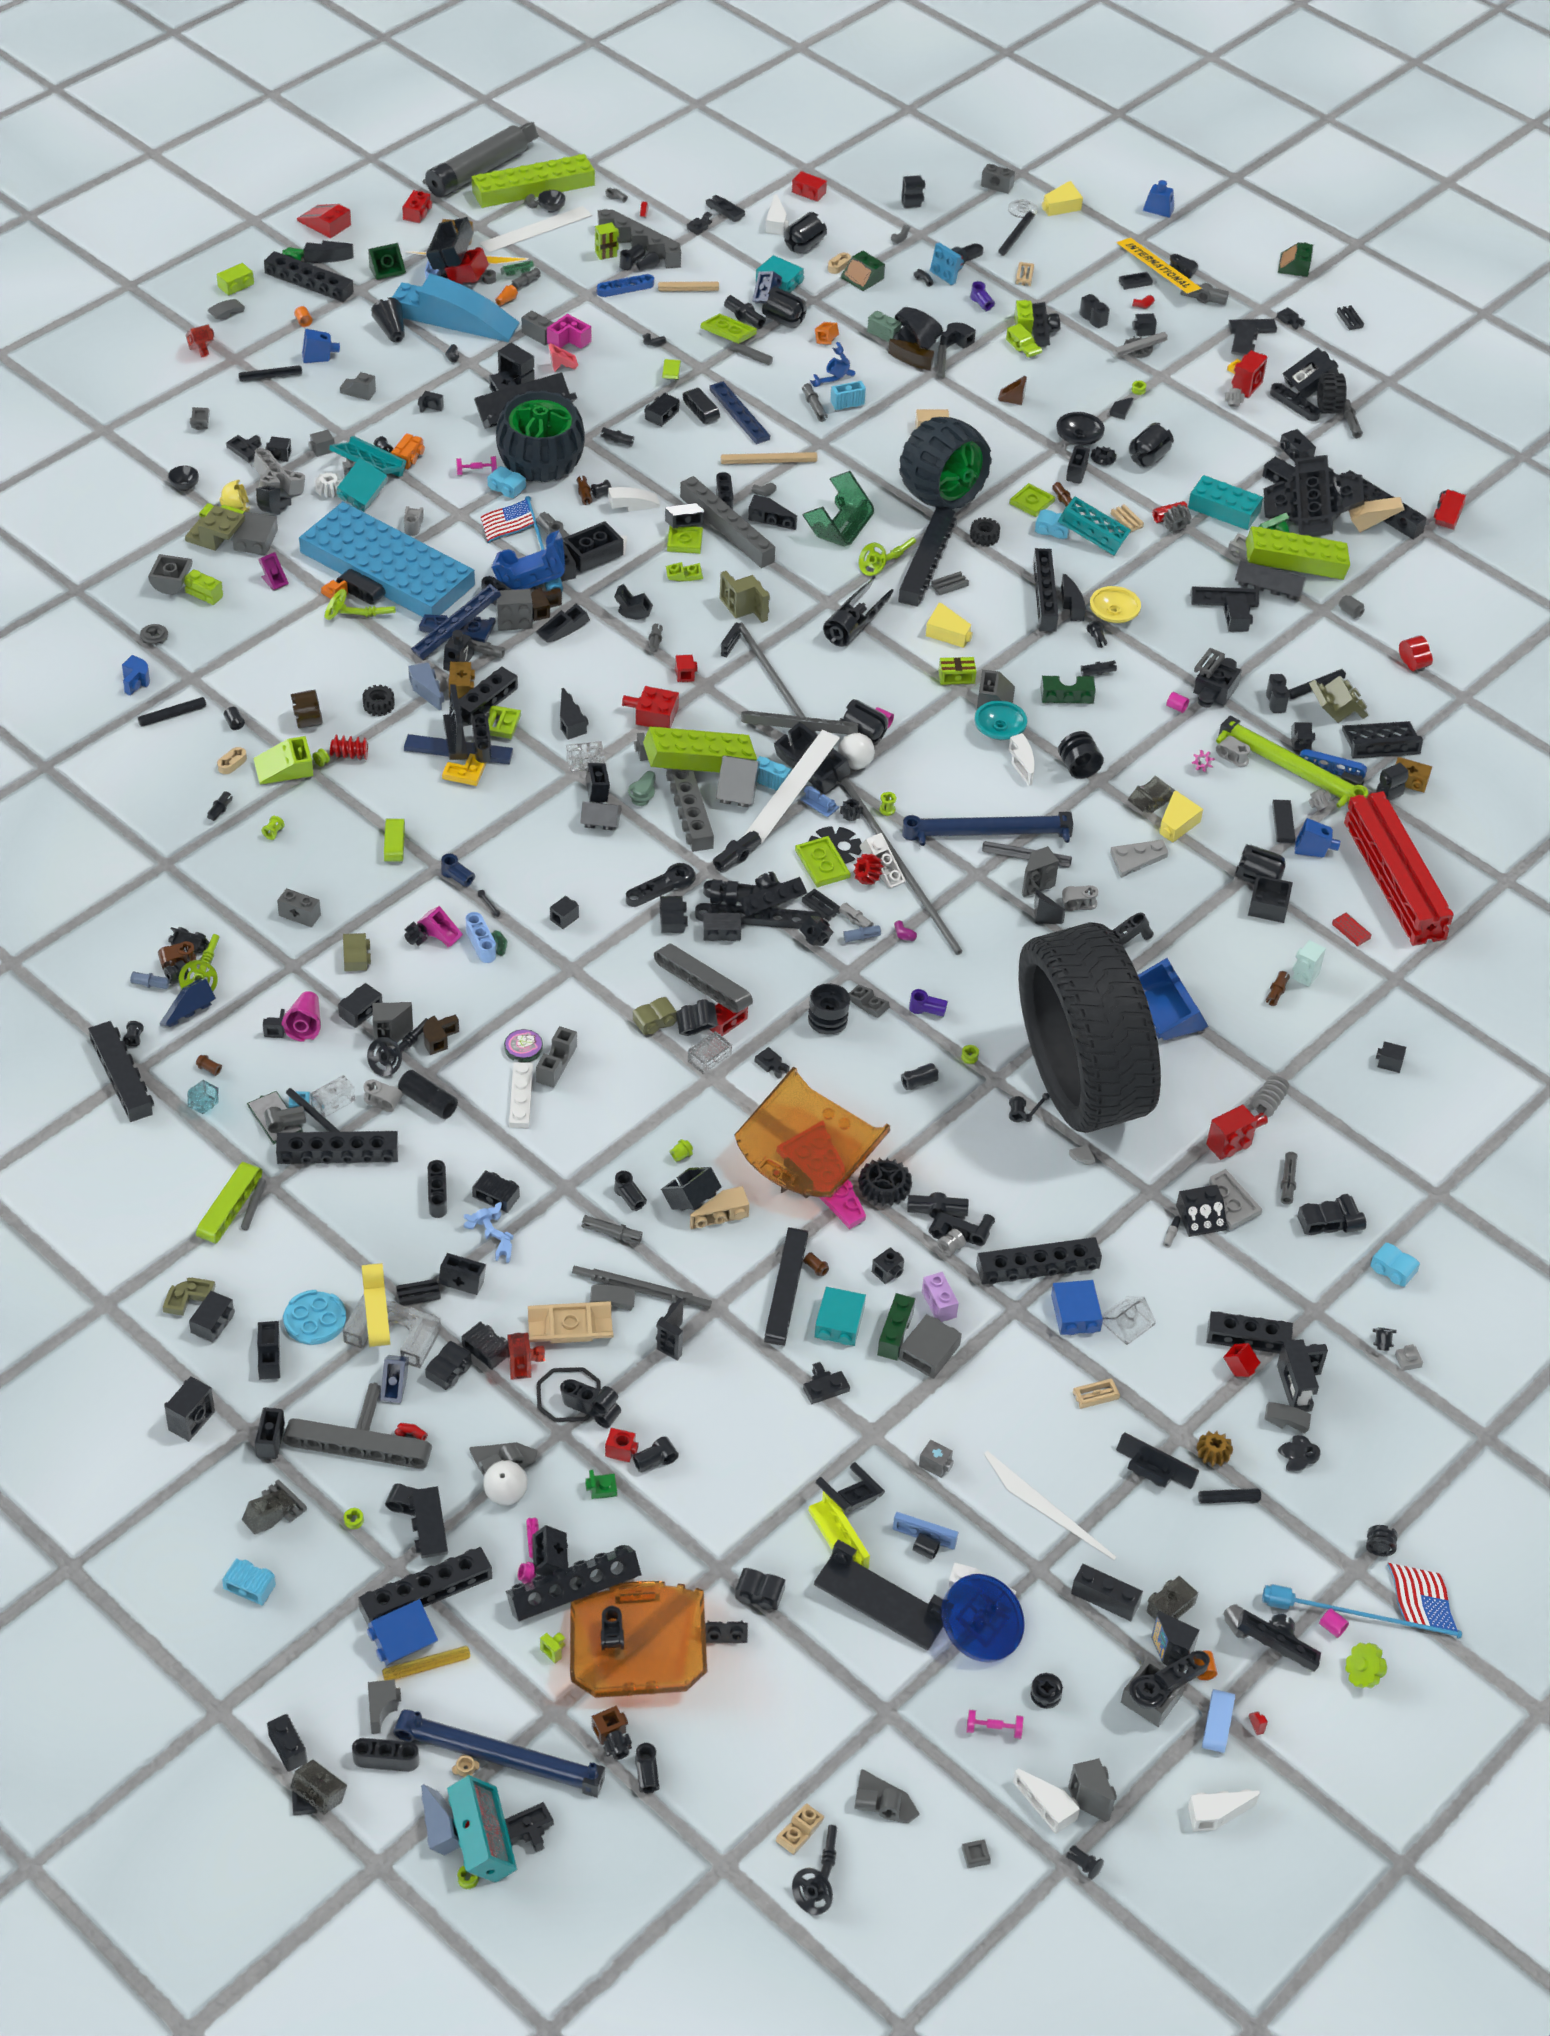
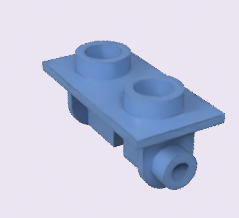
[800,786,839,817]

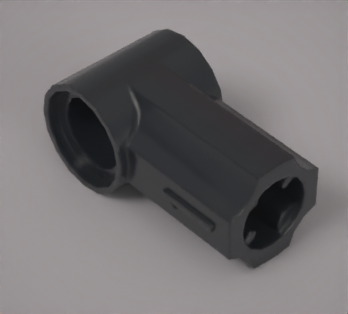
[619,244,645,270]
[614,1170,647,1211]
[1335,1194,1366,1233]
[633,1436,679,1473]
[635,1743,660,1794]

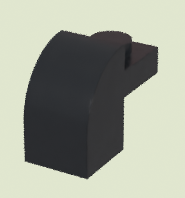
[940,322,976,349]
[256,485,291,515]
[614,584,653,620]
[1291,722,1315,750]

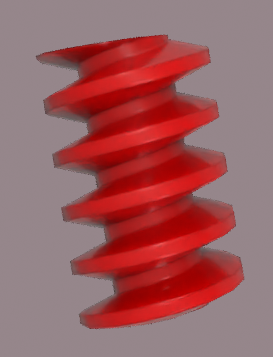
[330,734,368,760]

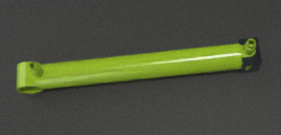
[1216,715,1368,808]

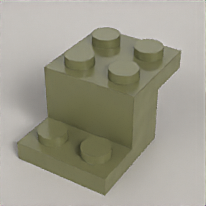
[185,506,245,551]
[719,570,770,623]
[1309,676,1369,723]

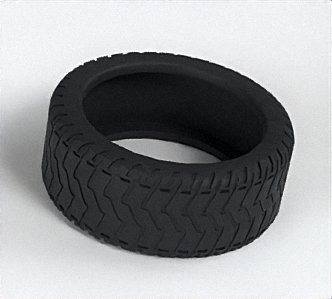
[1018,922,1161,1133]

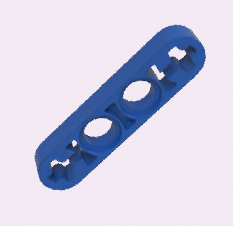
[597,274,654,297]
[1299,749,1367,778]

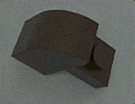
[531,588,562,621]
[423,1014,459,1055]

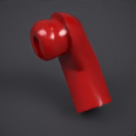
[1132,295,1155,308]
[395,1423,428,1441]

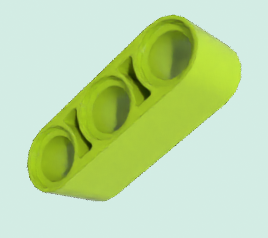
[384,818,405,862]

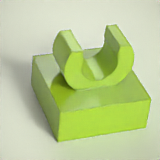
[540,1632,566,1664]

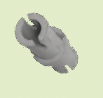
[839,902,874,928]

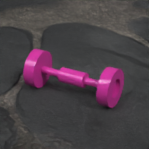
[456,456,497,475]
[966,1709,1023,1739]

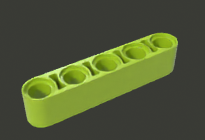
[196,1162,263,1244]

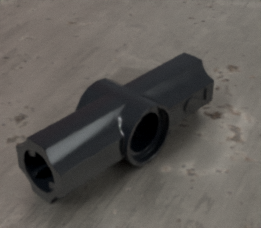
[724,295,766,330]
[713,831,762,872]
[907,1192,969,1218]

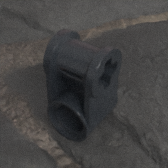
[1170,254,1198,279]
[385,1483,416,1517]
[601,1606,624,1651]

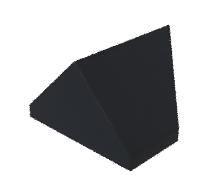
[1034,890,1066,924]

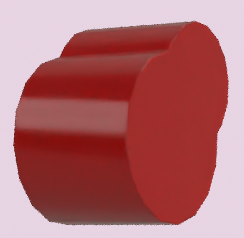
[1399,635,1433,671]

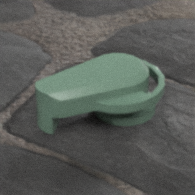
[628,771,656,806]

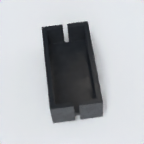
[426,217,474,270]
[774,722,851,794]

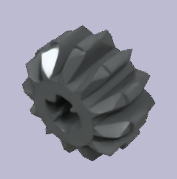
[1162,504,1192,533]

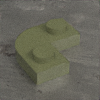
[162,1278,216,1316]

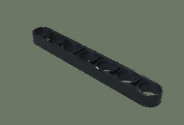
[695,903,823,929]

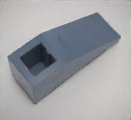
[408,662,444,711]
[421,1784,460,1855]

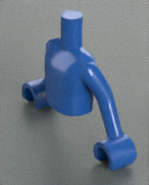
[810,342,856,387]

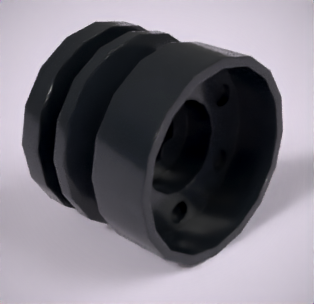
[1058,731,1104,779]
[808,983,850,1035]

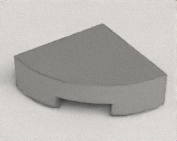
[1069,1145,1096,1165]

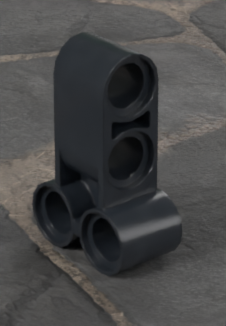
[560,1379,621,1428]

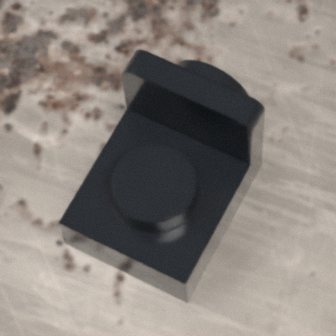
[418,391,444,413]

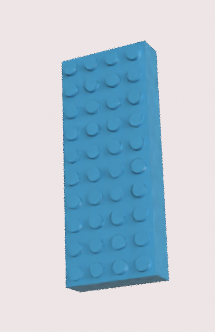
[299,501,475,617]

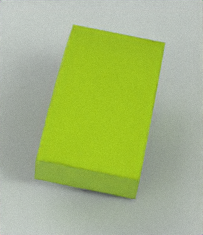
[666,562,703,581]

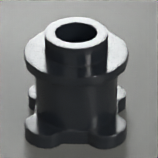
[1372,1327,1397,1351]

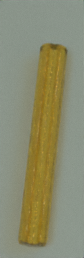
[382,1646,470,1680]

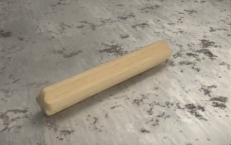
[658,281,719,291]

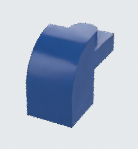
[122,655,150,696]

